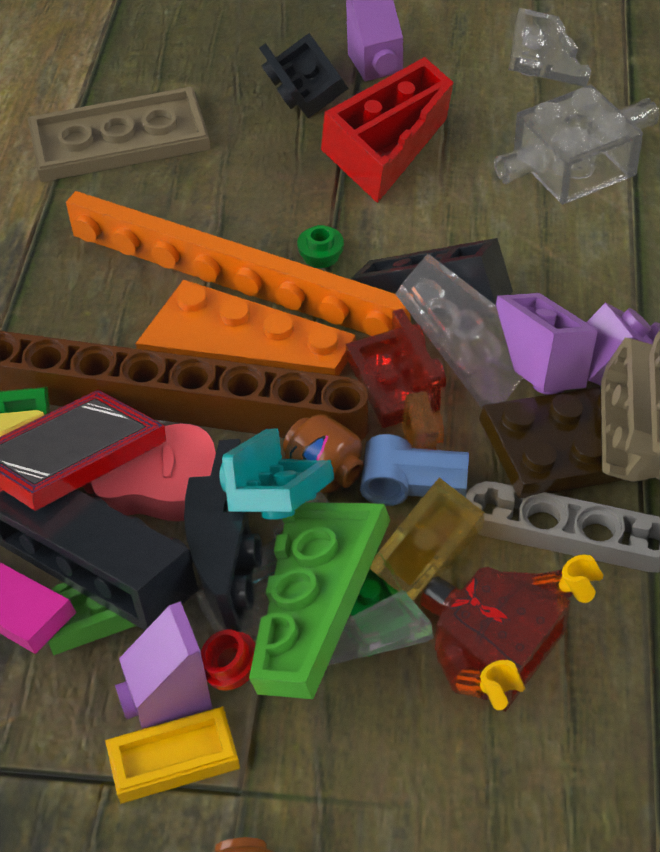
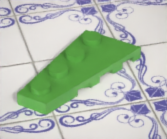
[249,502,390,699]

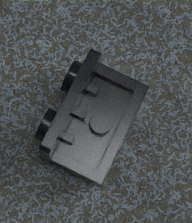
[259,33,349,118]

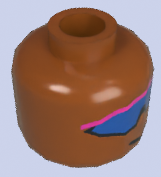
[282,414,364,494]

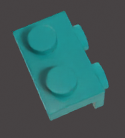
[219,429,334,519]

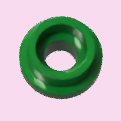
[297,225,344,268]

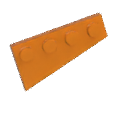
[135,279,356,376]

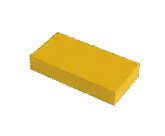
[105,706,240,804]

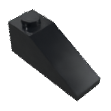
[351,238,513,320]

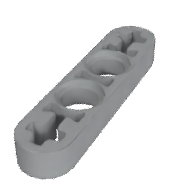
[464,481,660,573]

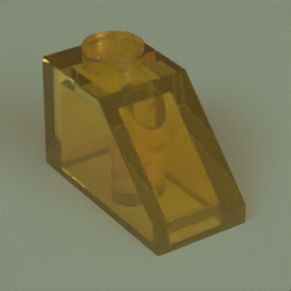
[370,477,485,604]

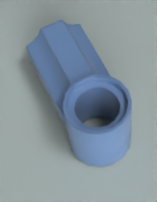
[360,434,469,506]

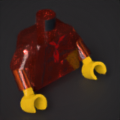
[420,554,604,712]

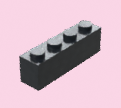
[0,489,198,630]

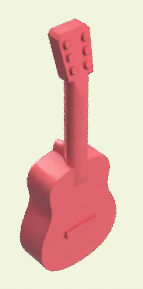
[0,423,216,521]

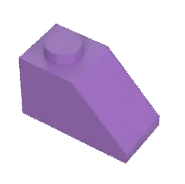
[346,0,403,81]
[496,293,598,395]
[115,601,213,729]

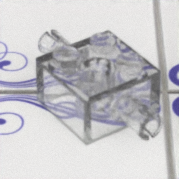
[494,84,659,205]

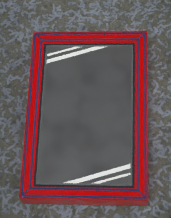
[0,390,166,511]

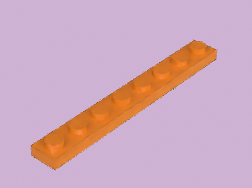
[66,191,411,346]

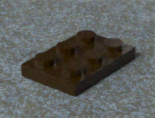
[479,387,624,499]

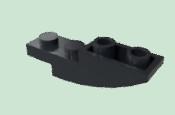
[184,439,263,632]

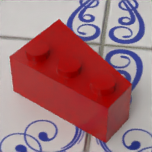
[321,57,454,203]

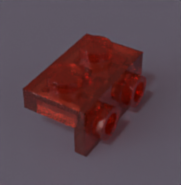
[346,308,446,428]

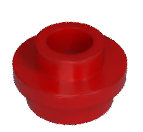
[201,629,256,691]

